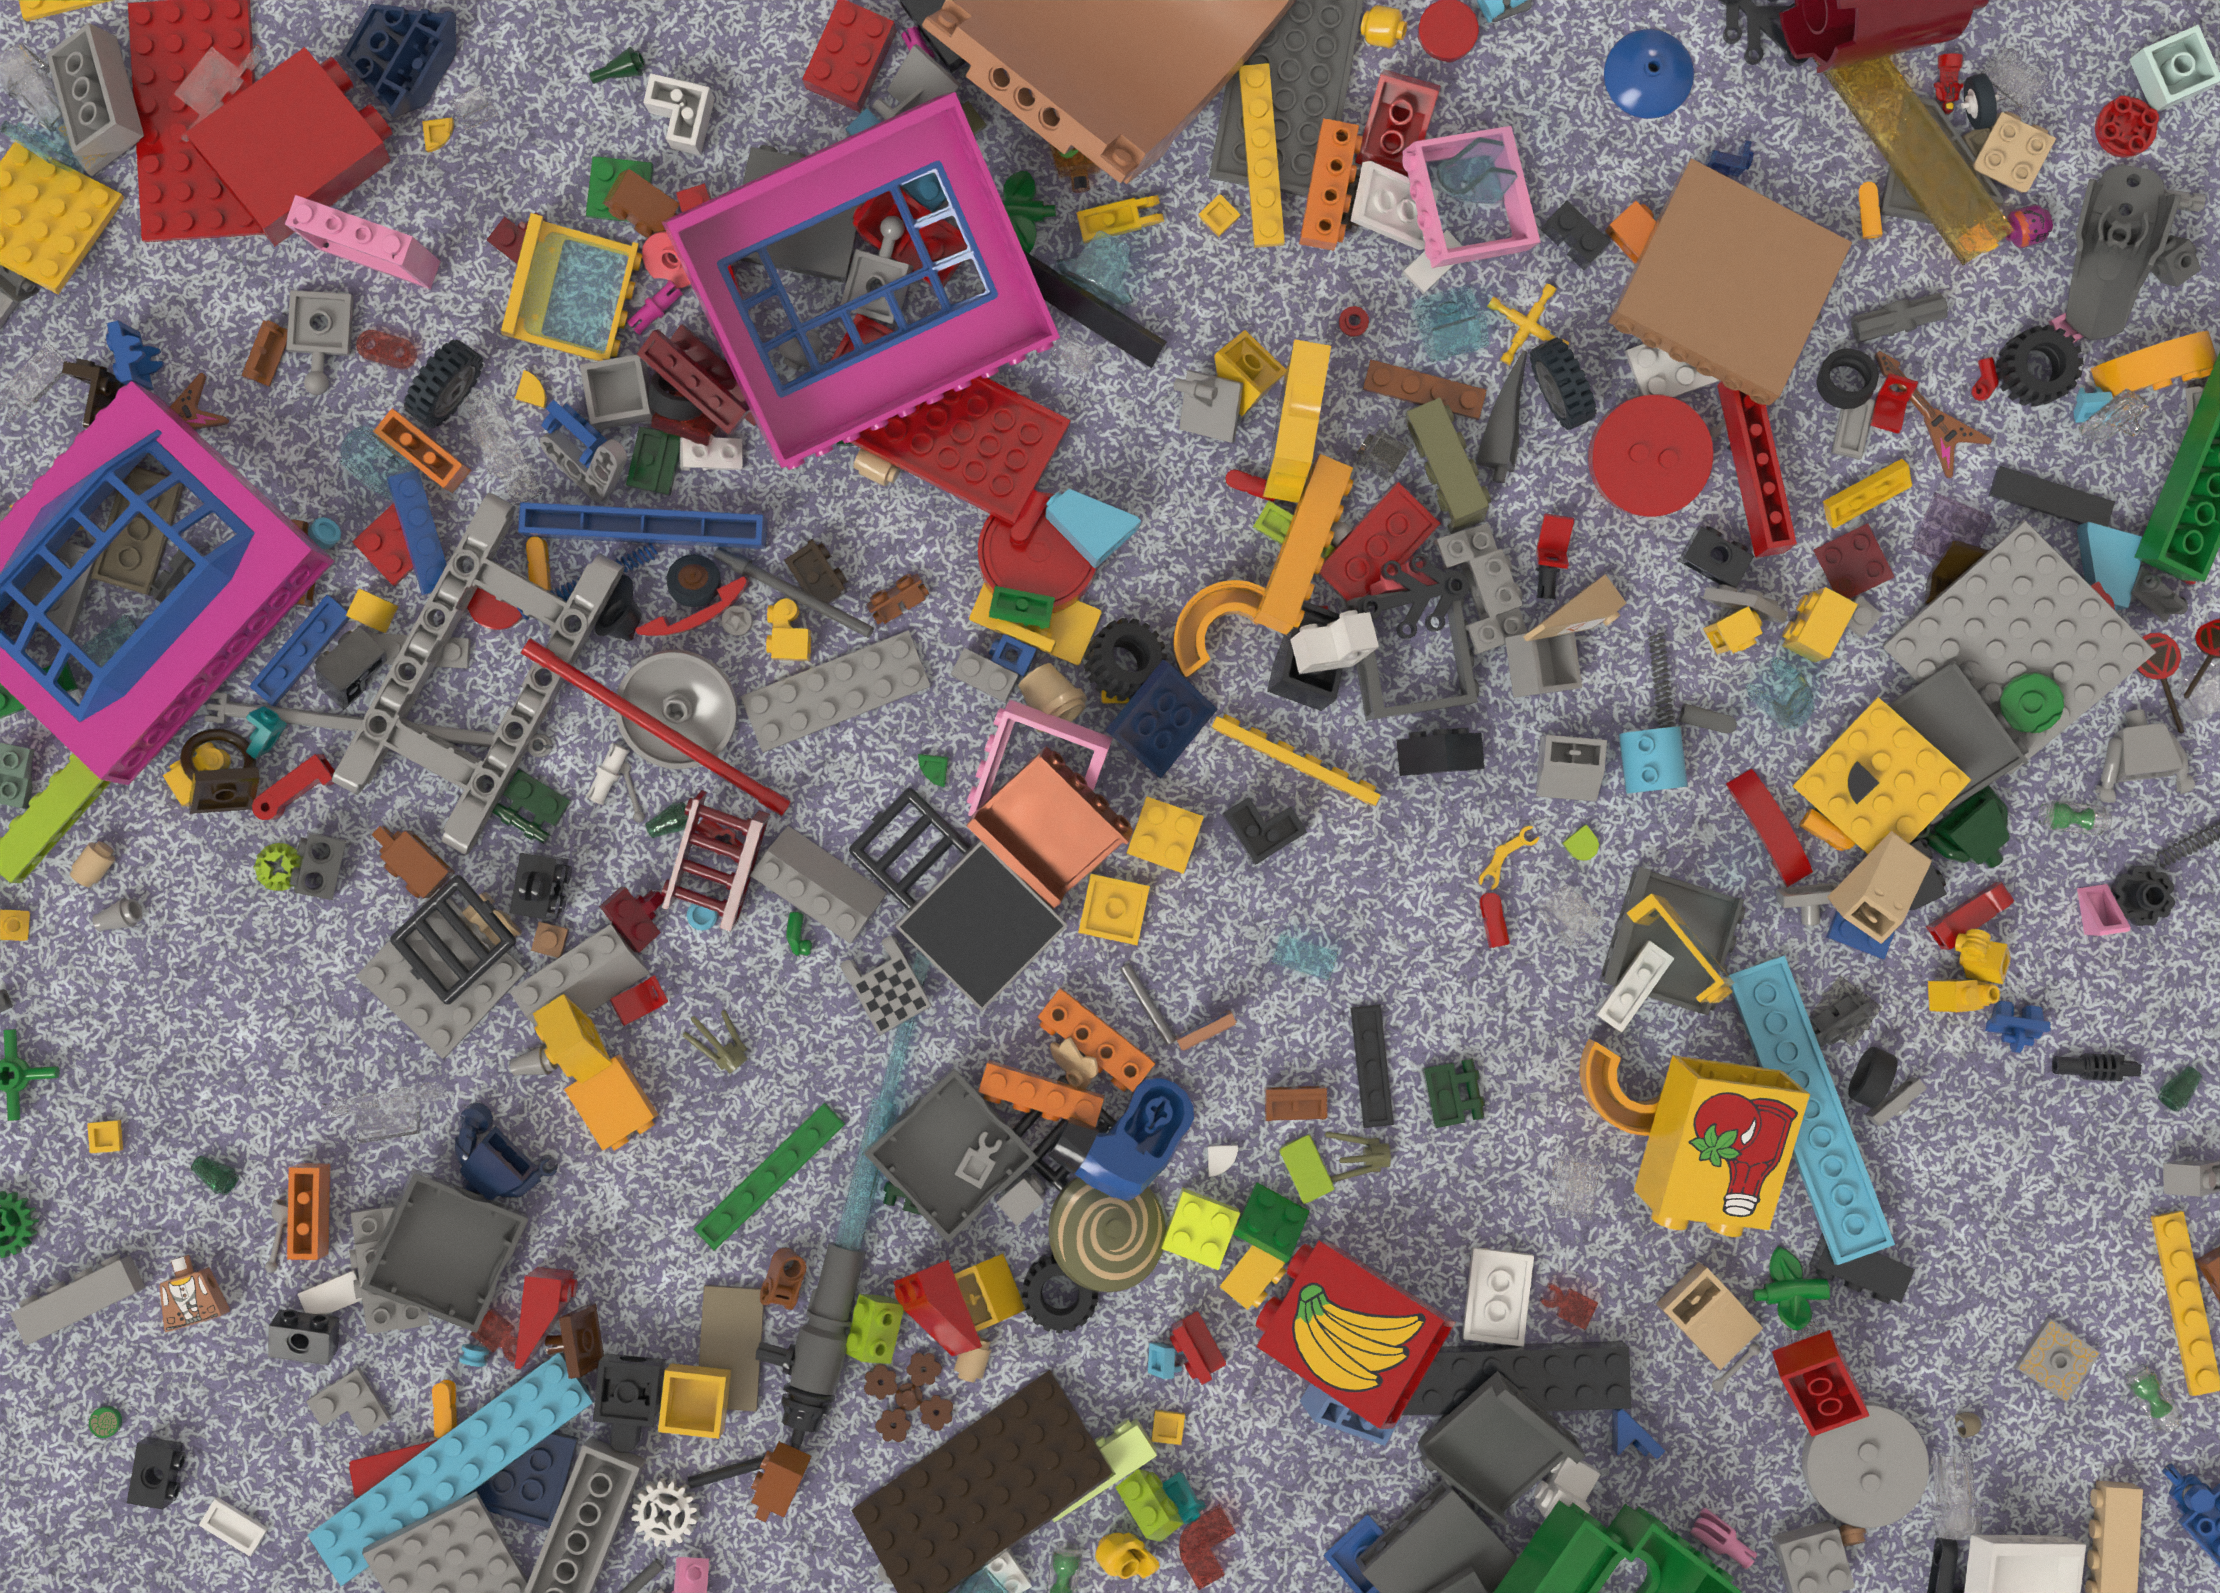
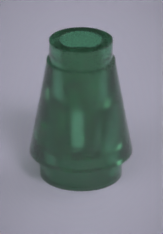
[645,802,688,839]
[2158,1066,2203,1112]
[191,1155,239,1195]

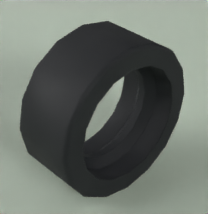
[1816,348,1879,410]
[648,372,703,421]
[1848,1046,1898,1108]

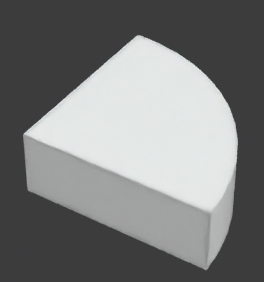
[1208,1145,1238,1177]

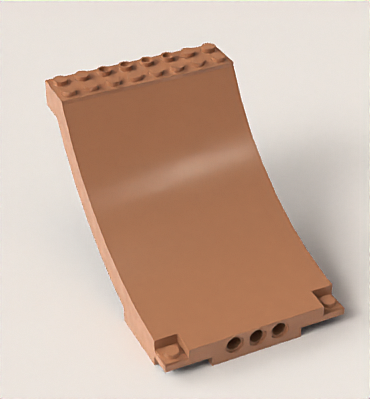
[922,0,1296,184]

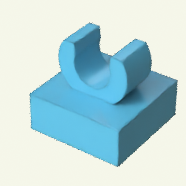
[2074,387,2114,423]
[1148,1342,1183,1379]

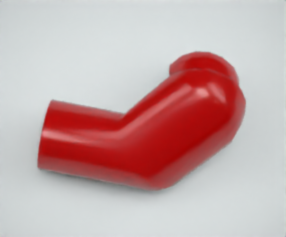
[1971,357,1999,401]

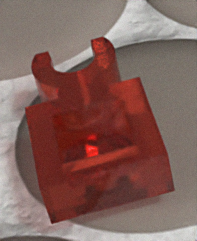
[1540,1283,1598,1330]
[470,1308,518,1362]

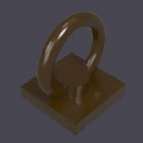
[180,729,260,814]

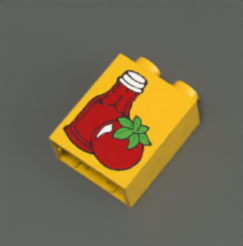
[1634,1055,1810,1237]

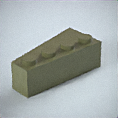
[1405,398,1491,534]

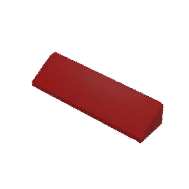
[349,1440,437,1499]

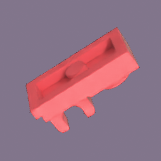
[1370,561,1438,595]

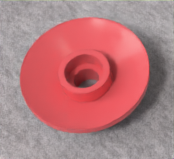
[642,231,691,288]

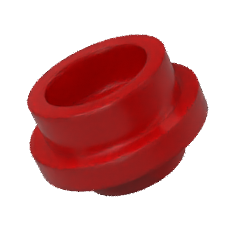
[1339,306,1369,337]

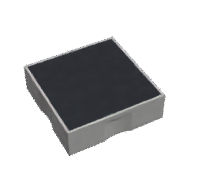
[895,839,1068,1011]

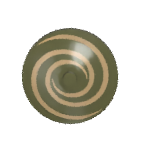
[1048,1176,1166,1292]

